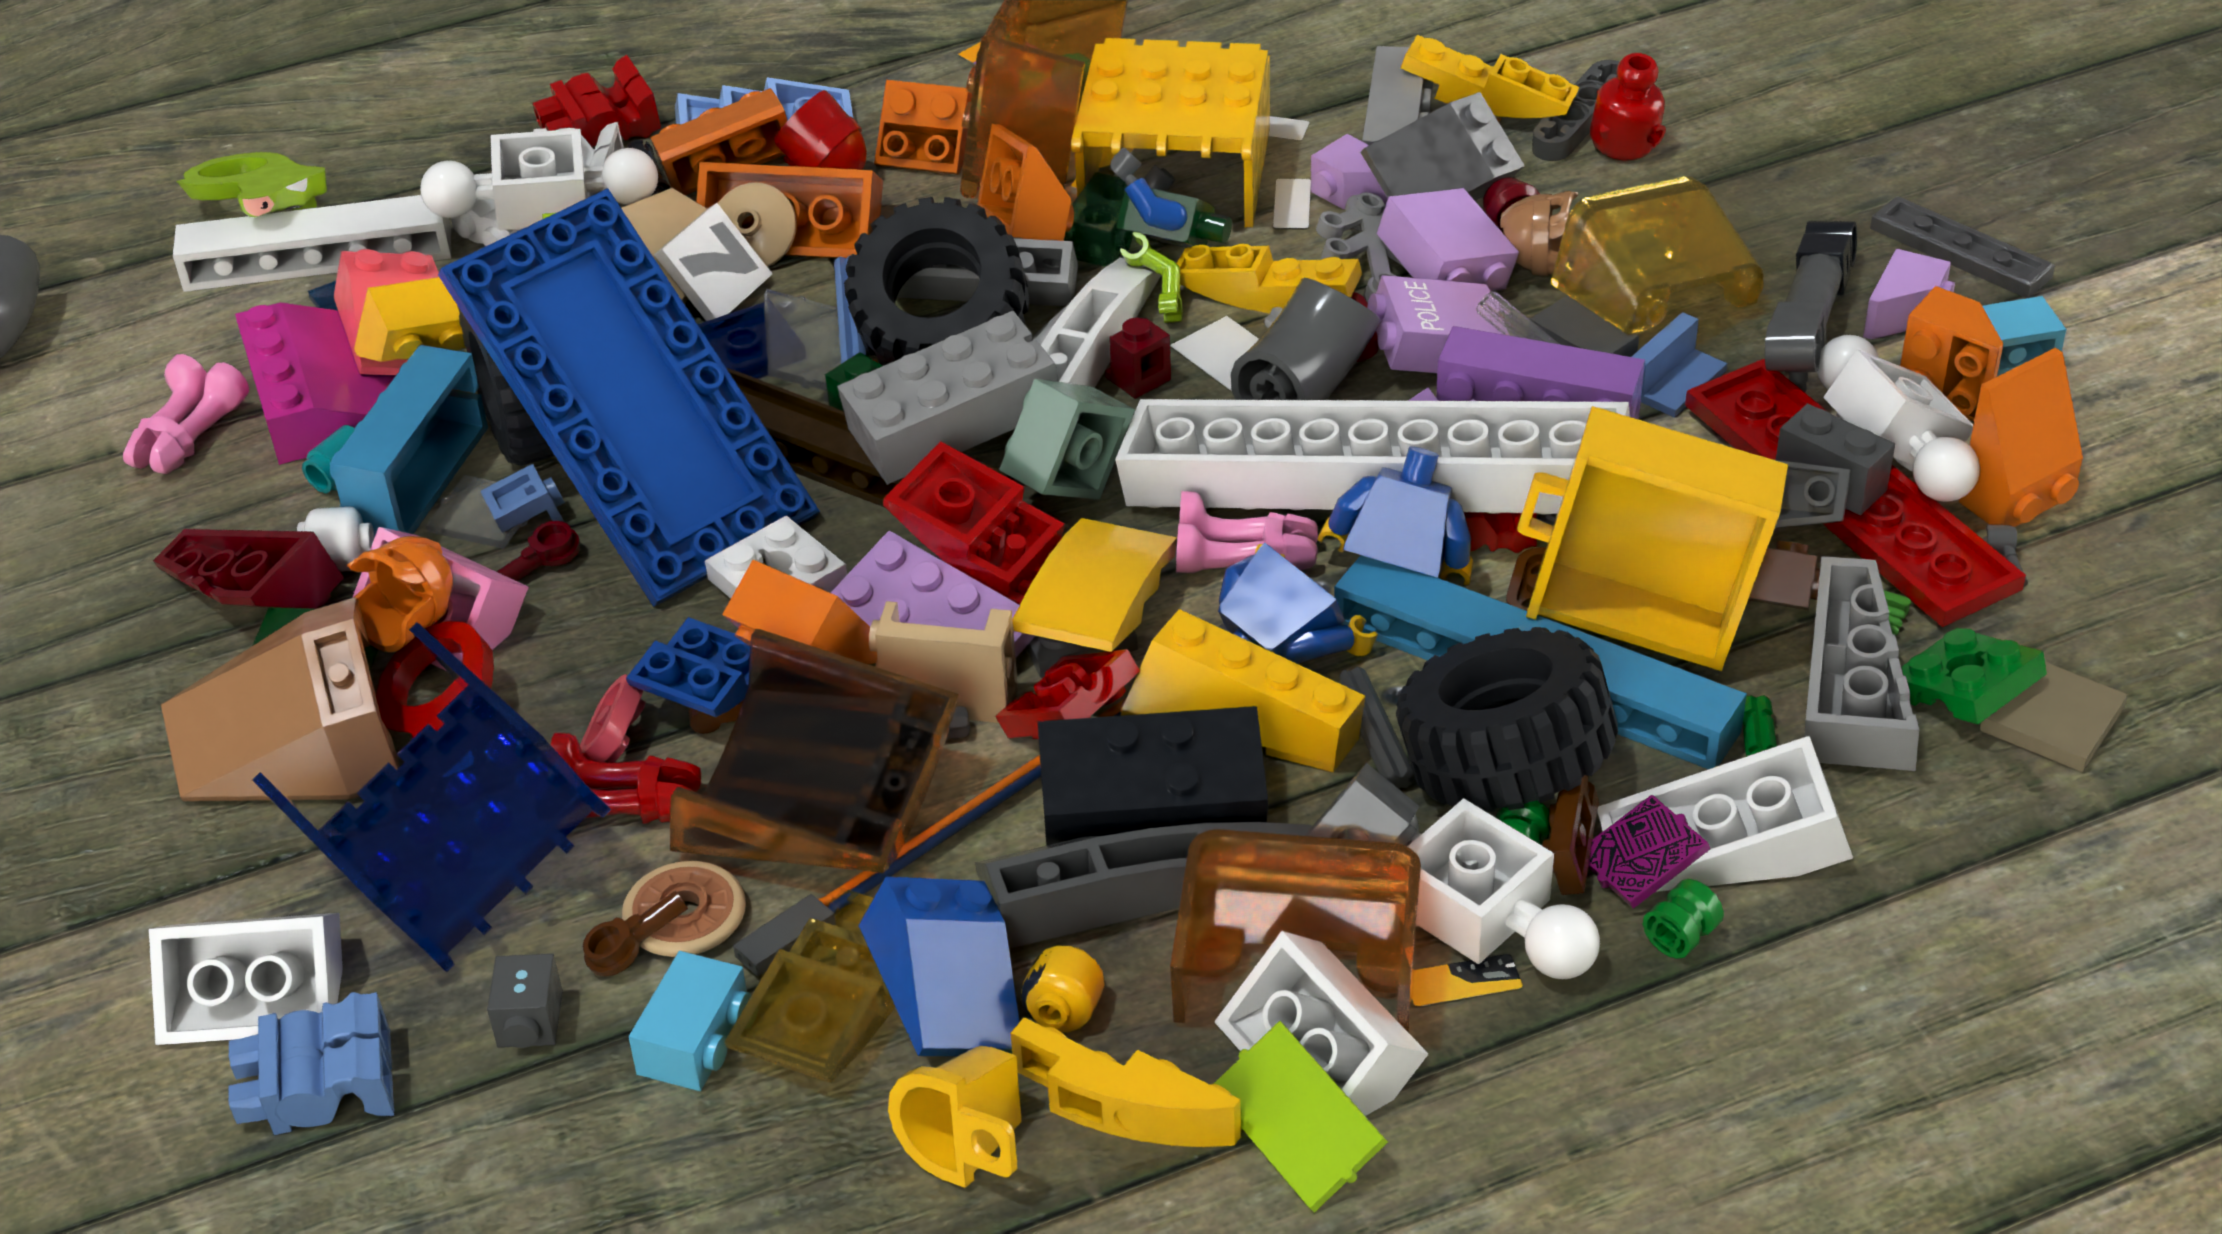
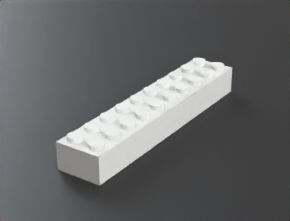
[1115,399,1630,515]

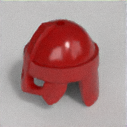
[774,90,867,170]

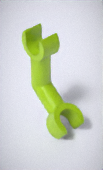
[1120,232,1183,323]

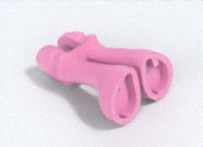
[123,354,249,474]
[1176,491,1319,574]

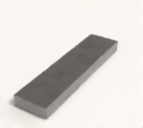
[1870,196,2055,298]

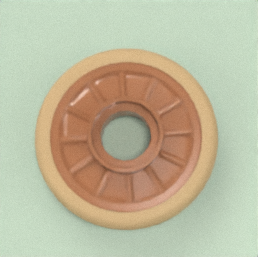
[622,861,746,957]

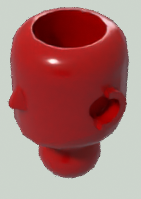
[1590,53,1666,161]

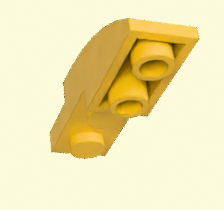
[1401,35,1579,118]
[1177,244,1362,314]
[1010,1017,1241,1147]

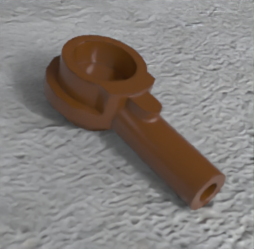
[583,890,688,977]

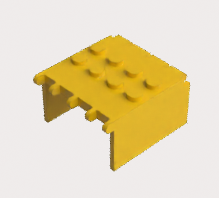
[1071,38,1270,228]

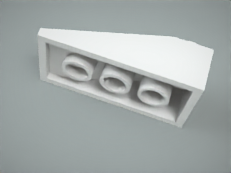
[1597,736,1853,892]

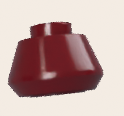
[1483,177,1540,233]

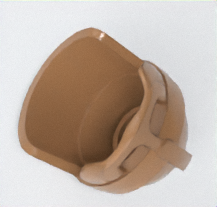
[1500,191,1590,279]

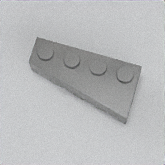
[1805,556,1920,771]

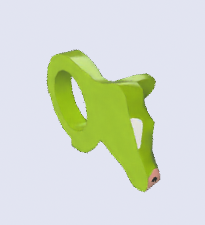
[176,152,327,217]

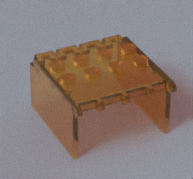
[960,0,1128,198]

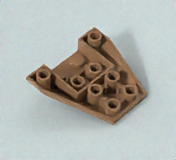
[161,597,403,801]

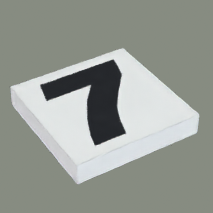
[654,203,772,327]

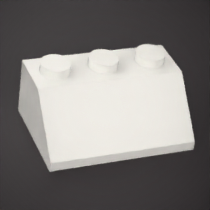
[149,913,343,1045]
[1215,931,1428,1116]

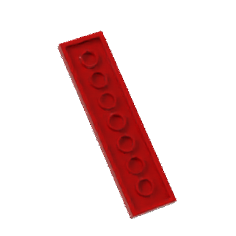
[1685,359,2026,627]

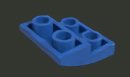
[626,617,779,717]

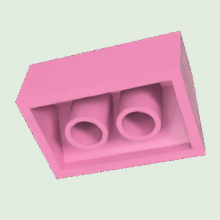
[352,527,529,676]

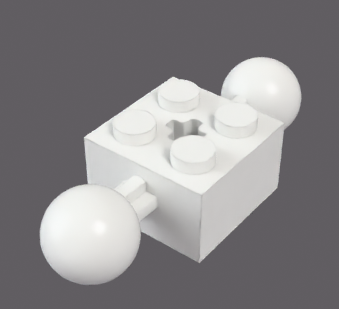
[420,129,658,231]
[1817,335,1980,502]
[1347,798,1600,979]

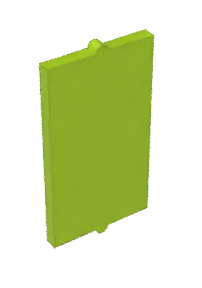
[1213,1021,1388,1213]

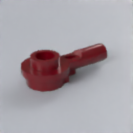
[496,521,580,581]

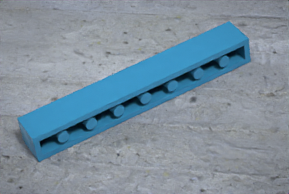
[1334,555,1747,769]

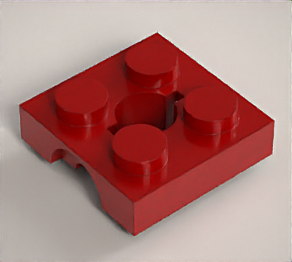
[995,649,1140,739]

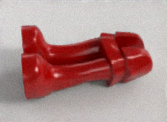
[538,732,702,824]

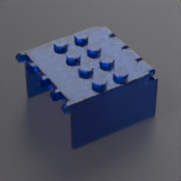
[252,622,611,972]

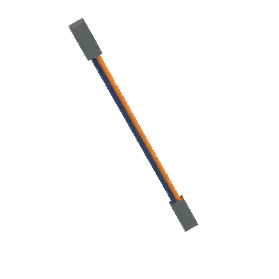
[733,623,1229,977]

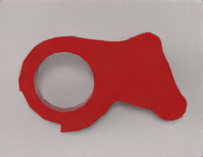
[376,621,518,820]

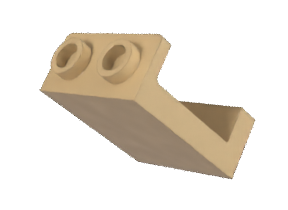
[869,601,1018,723]

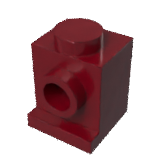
[1105,318,1171,399]

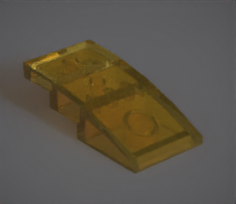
[725,887,895,1083]

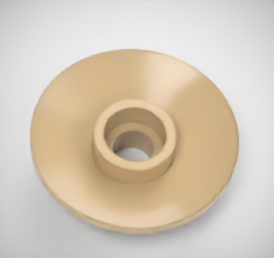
[718,183,797,267]

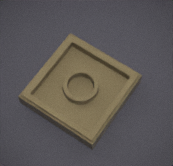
[1980,662,2128,772]

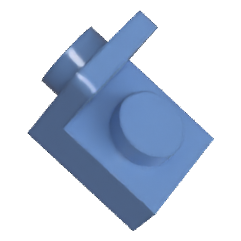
[480,464,565,533]

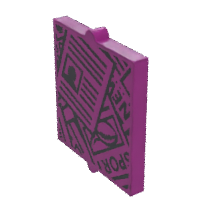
[1588,795,1711,909]

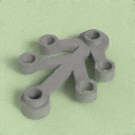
[1316,192,1404,303]

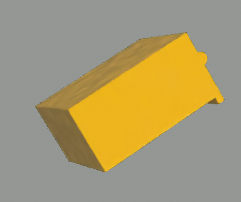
[1517,406,1788,671]

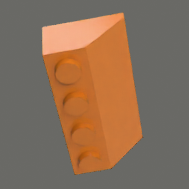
[696,162,883,258]

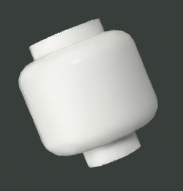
[297,506,374,572]

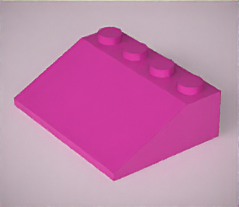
[235,302,396,465]

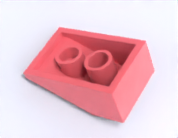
[334,249,439,375]

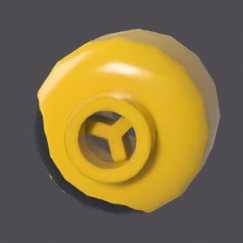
[1020,945,1105,1033]

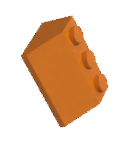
[650,88,788,195]
[977,123,1074,241]

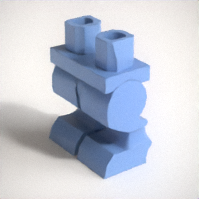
[229,992,394,1135]

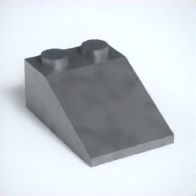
[1360,92,1525,201]

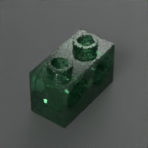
[1064,172,1134,267]

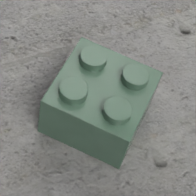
[999,378,1135,499]

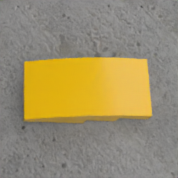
[1012,518,1177,652]

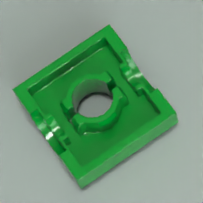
[1901,628,2047,725]

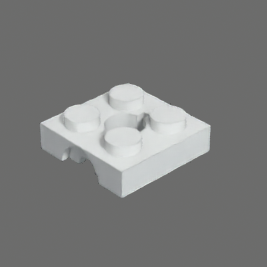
[705,516,847,599]

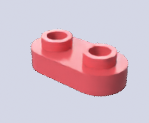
[580,674,646,763]

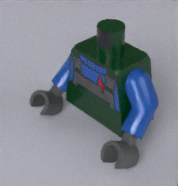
[1110,148,1232,248]

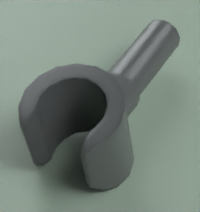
[1983,524,2028,587]

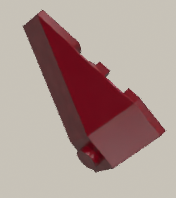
[153,529,344,609]

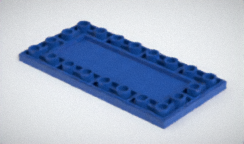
[438,188,820,607]

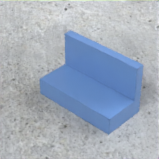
[1631,312,1728,418]

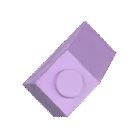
[1311,134,1388,209]
[1863,249,1955,339]

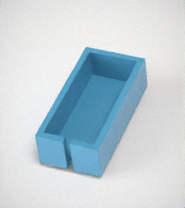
[330,345,488,538]

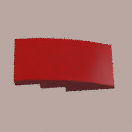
[883,441,1065,605]

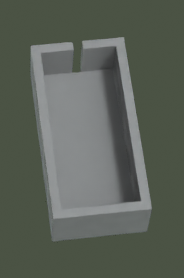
[837,311,1059,485]

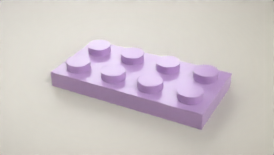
[831,531,1035,657]

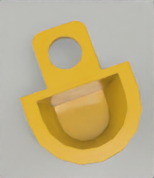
[888,1046,1022,1188]

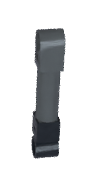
[1765,221,1857,392]

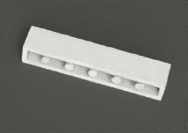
[173,195,451,292]

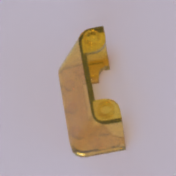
[1550,176,1764,335]

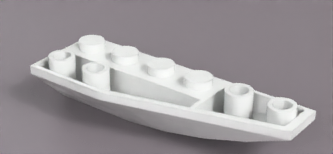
[1032,258,1161,388]

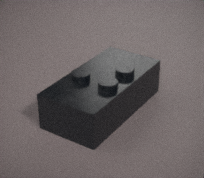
[1038,706,1268,845]

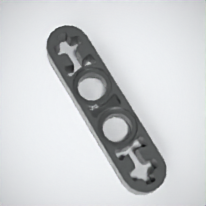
[1532,60,1619,161]

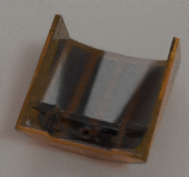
[670,629,959,873]

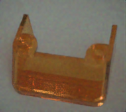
[1170,829,1421,1033]

